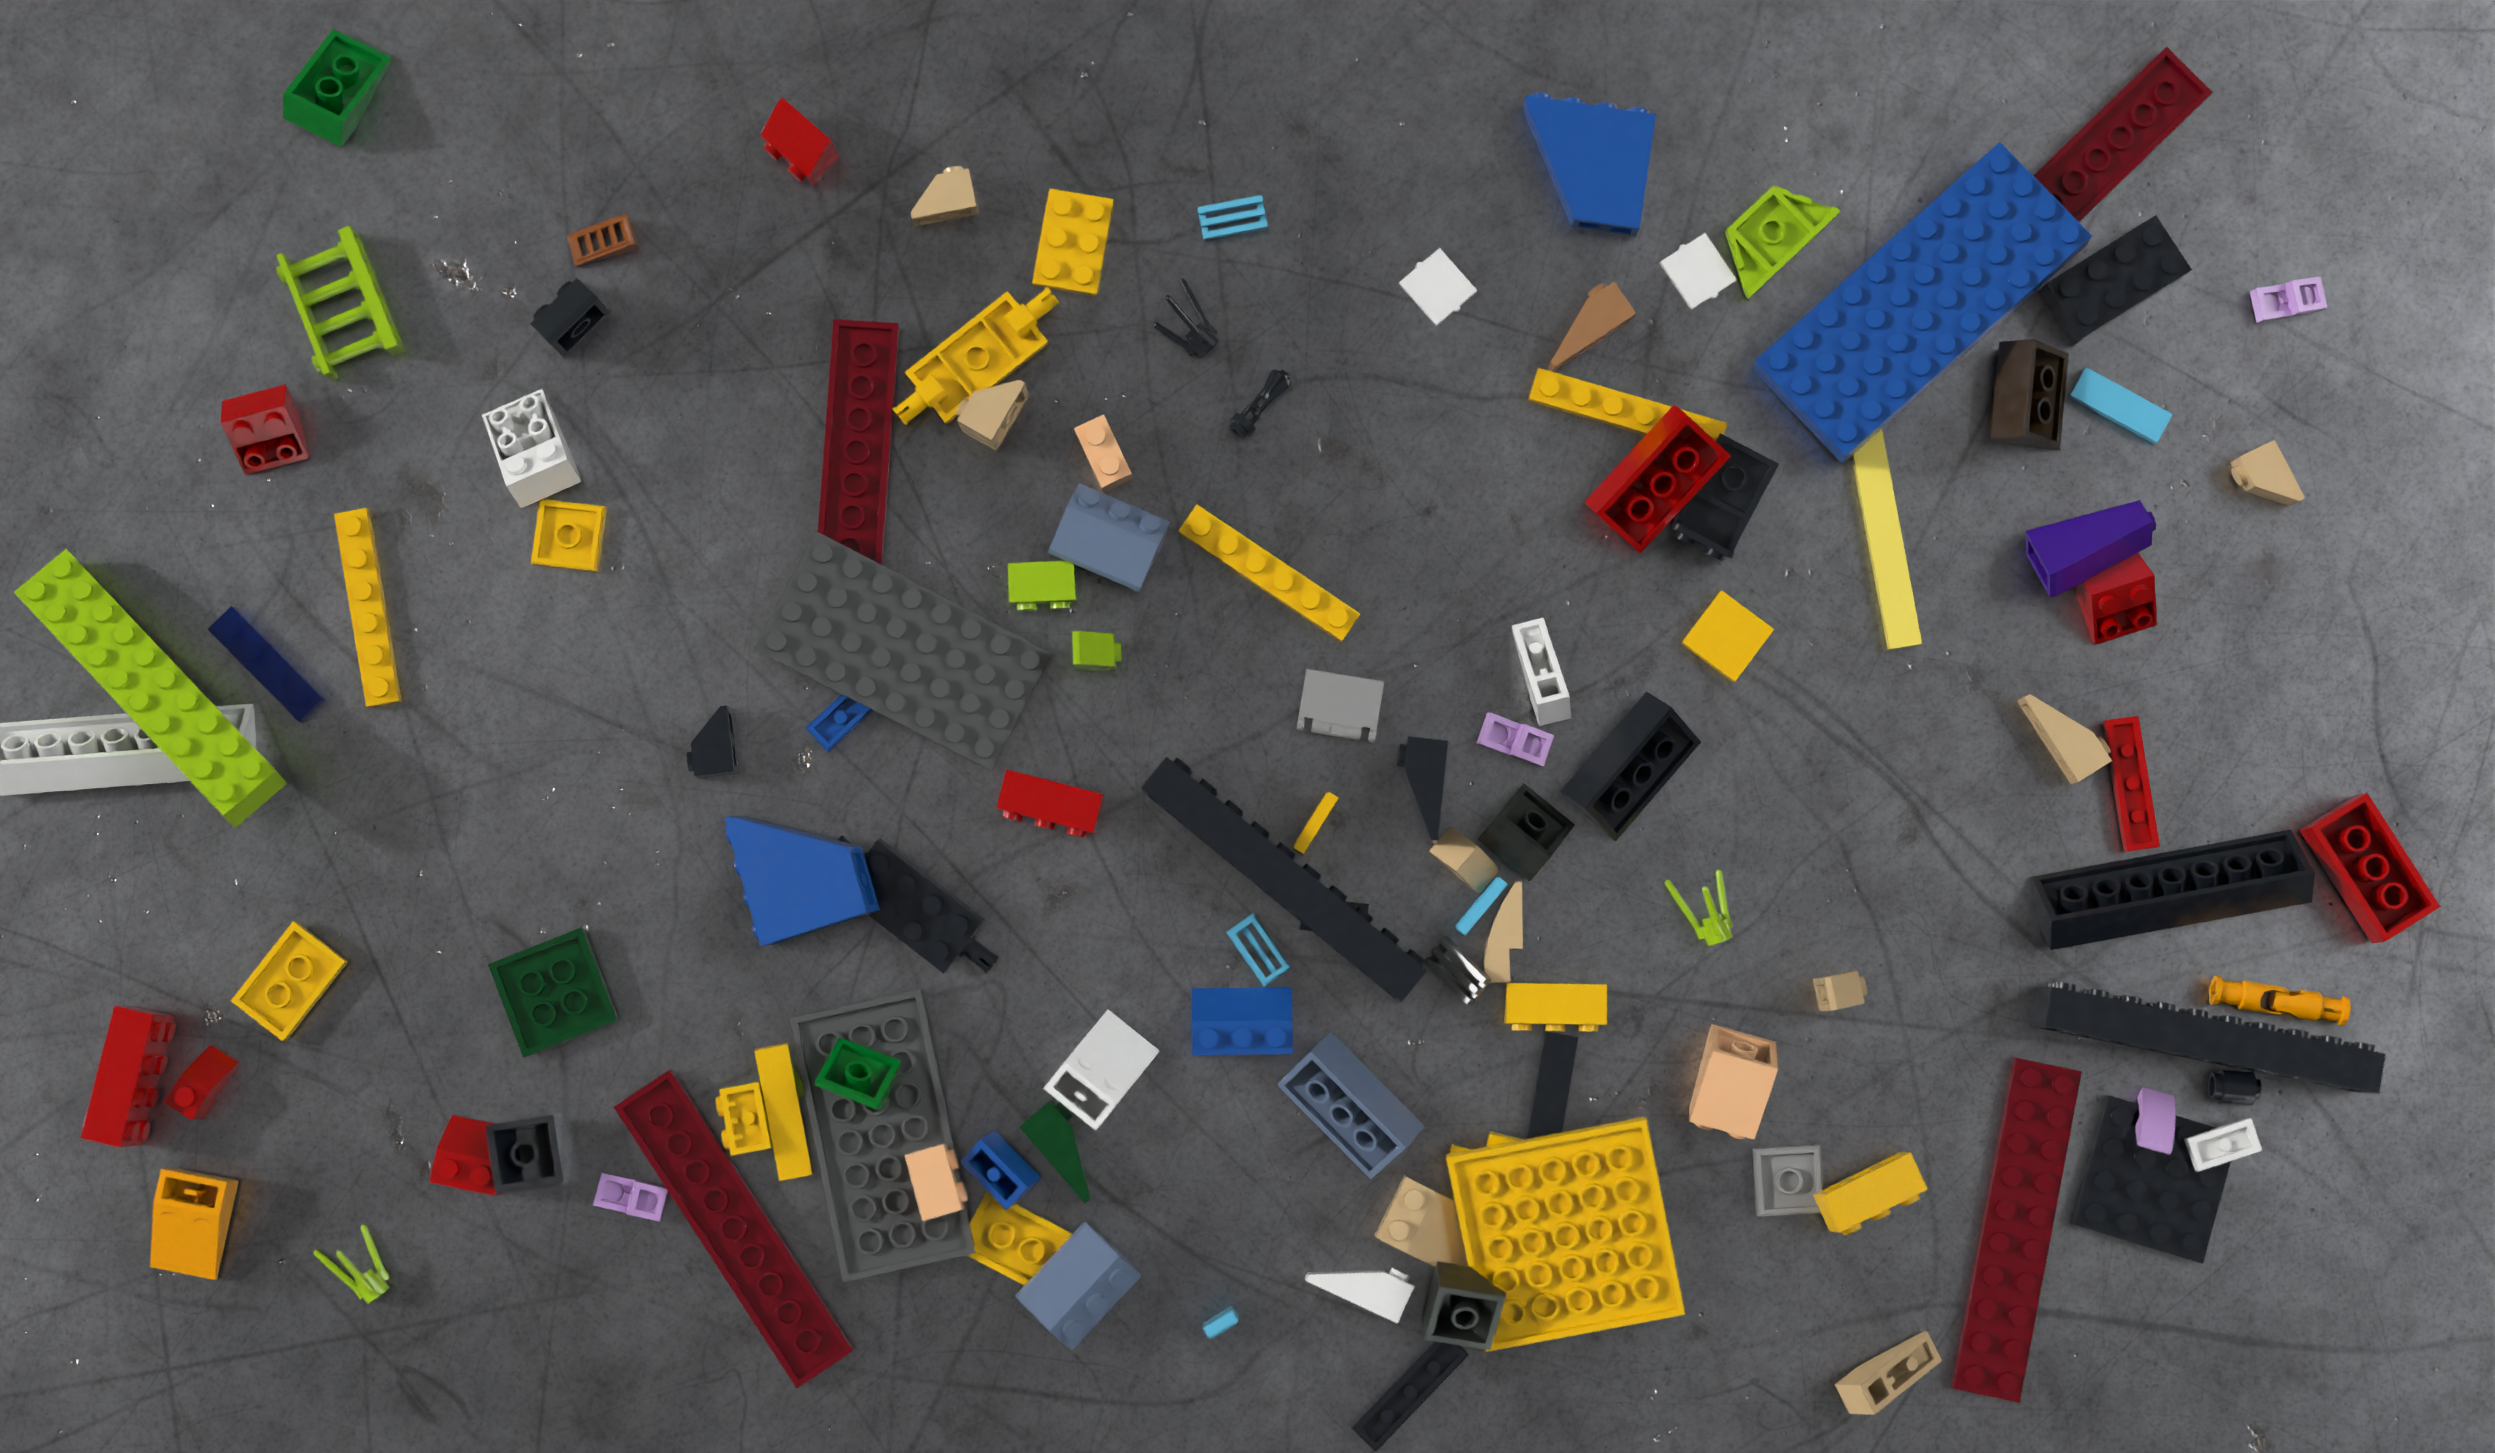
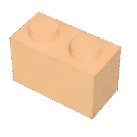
[1074,414,1133,493]
[904,1144,968,1221]

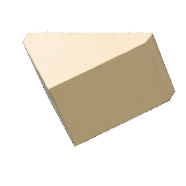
[1429,826,1501,895]

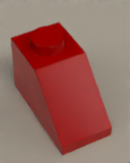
[163,1045,240,1120]

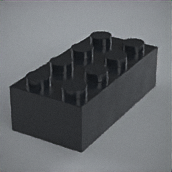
[2037,215,2192,347]

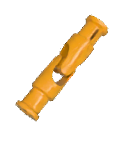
[2209,976,2351,1026]

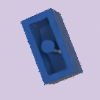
[960,1130,1042,1210]

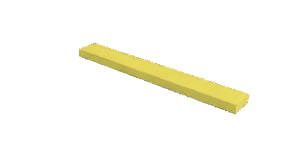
[1852,429,1922,650]

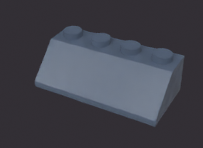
[1277,1031,1425,1179]

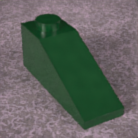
[1019,1100,1092,1203]

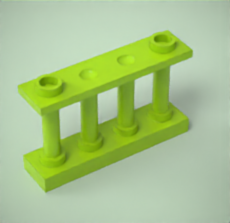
[276,225,405,381]

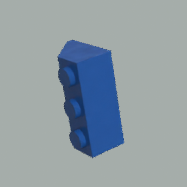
[1192,987,1293,1055]

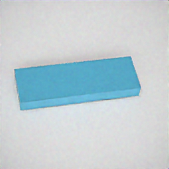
[2068,367,2173,445]

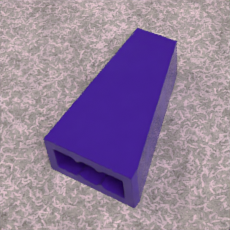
[2026,500,2156,598]

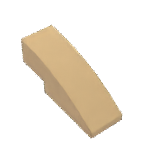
[1482,882,1523,983]

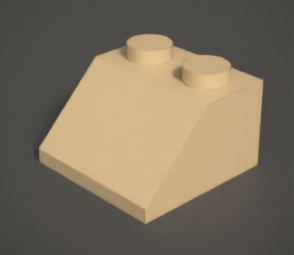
[956,380,1029,451]

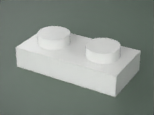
[2184,1118,2263,1171]

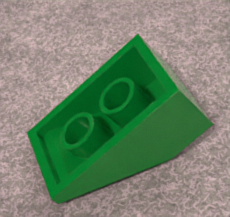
[283,29,391,147]

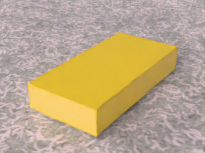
[1293,792,1339,856]

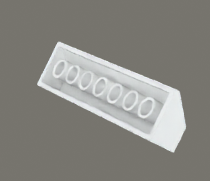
[0,703,257,796]

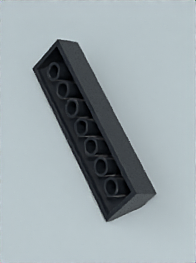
[2031,830,2315,950]

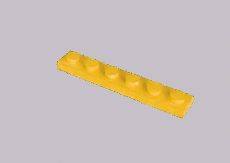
[1528,368,1727,441]
[1178,504,1360,642]
[334,508,402,708]

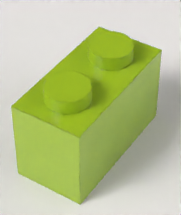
[1008,561,1077,612]

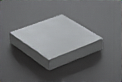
[1752,1145,1823,1217]

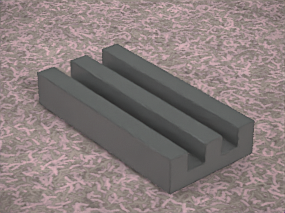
[1425,936,1492,1005]

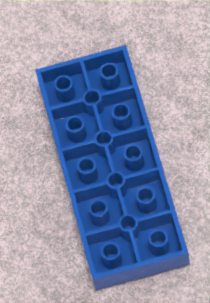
[1753,142,2092,464]

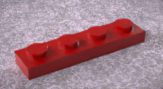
[2102,716,2160,852]

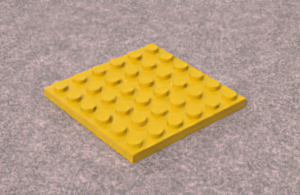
[1446,1116,1685,1352]

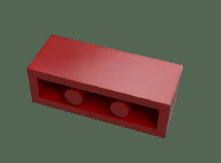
[996,769,1104,839]

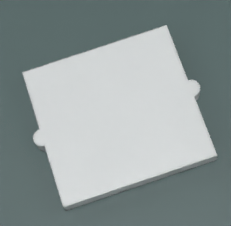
[1660,233,1737,310]
[1399,248,1477,326]

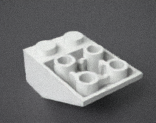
[482,389,581,508]
[1043,1010,1160,1130]

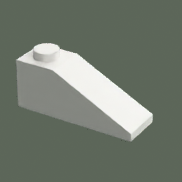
[1512,618,1571,726]
[1305,1268,1414,1324]

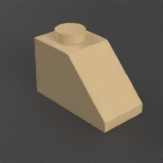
[911,166,979,226]
[2230,440,2305,506]
[1813,970,1867,1011]

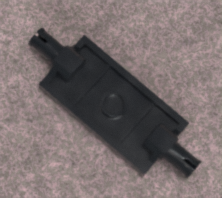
[838,835,999,974]

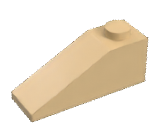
[2017,694,2112,784]
[1835,1331,1942,1415]

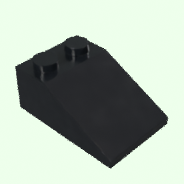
[1397,736,1448,845]

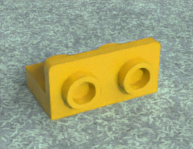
[716,1082,772,1156]

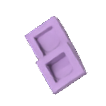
[2250,276,2328,323]
[1476,713,1554,766]
[2135,1087,2175,1155]
[593,1172,668,1222]

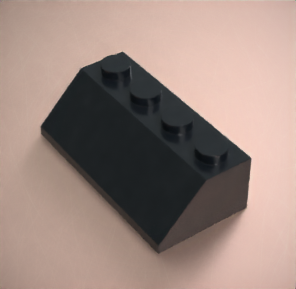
[1561,692,1701,841]

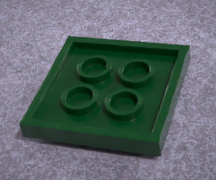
[488,927,619,1058]

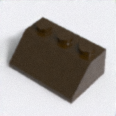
[1990,339,2069,450]

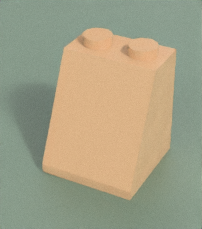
[1689,1024,1778,1140]

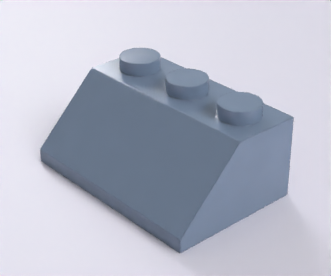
[1048,483,1170,592]
[1015,1221,1142,1350]

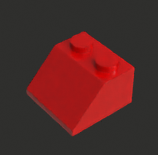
[760,97,839,185]
[429,1115,504,1196]

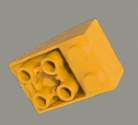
[150,1167,239,1280]

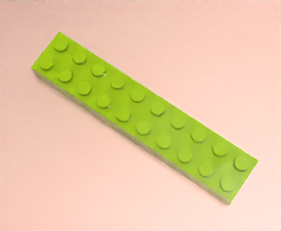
[14,549,287,828]

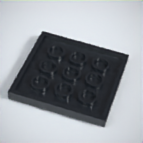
[2070,1095,2231,1264]

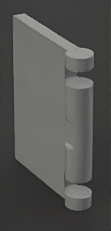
[1296,669,1384,743]

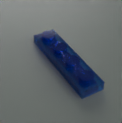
[208,606,326,723]

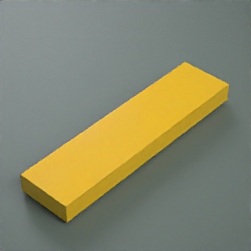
[754,1043,813,1181]

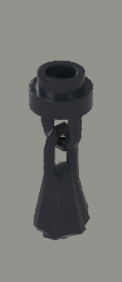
[1229,369,1291,439]

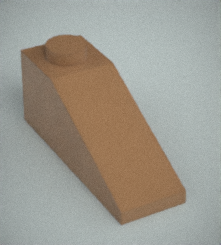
[1548,281,1636,372]

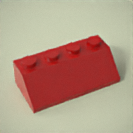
[1584,404,1731,554]

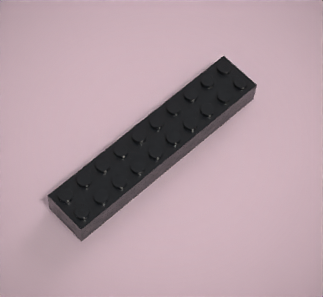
[1141,756,1428,1003]
[2030,981,2386,1094]

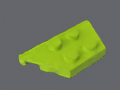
[1725,185,1841,299]

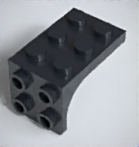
[1670,433,1779,561]

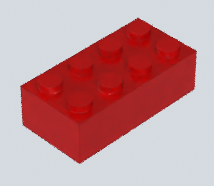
[2299,793,2441,943]
[80,1006,176,1148]

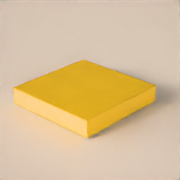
[531,499,607,573]
[1681,590,1774,683]

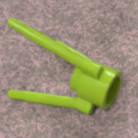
[1665,869,1733,946]
[313,1225,391,1304]

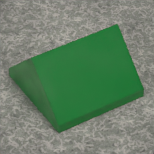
[814,1037,901,1110]

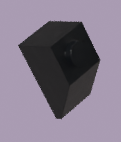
[687,705,739,779]

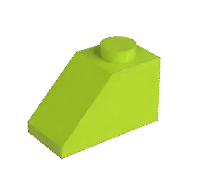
[1072,631,1122,672]

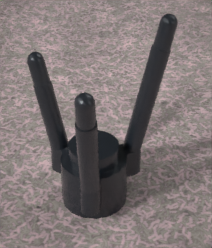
[1153,278,1220,358]

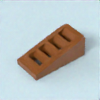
[567,214,639,267]

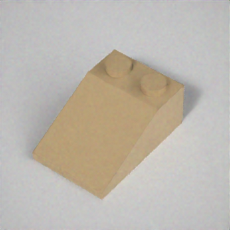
[1375,1175,1468,1267]

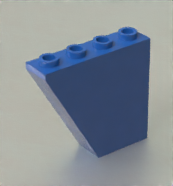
[1523,93,1656,236]
[724,816,880,946]

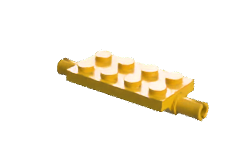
[893,287,1060,425]

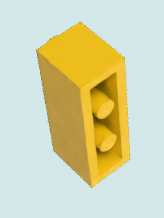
[1504,983,1607,1031]
[1813,1152,1928,1235]

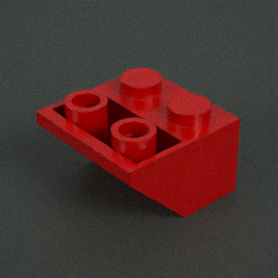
[220,384,309,475]
[2076,553,2157,645]

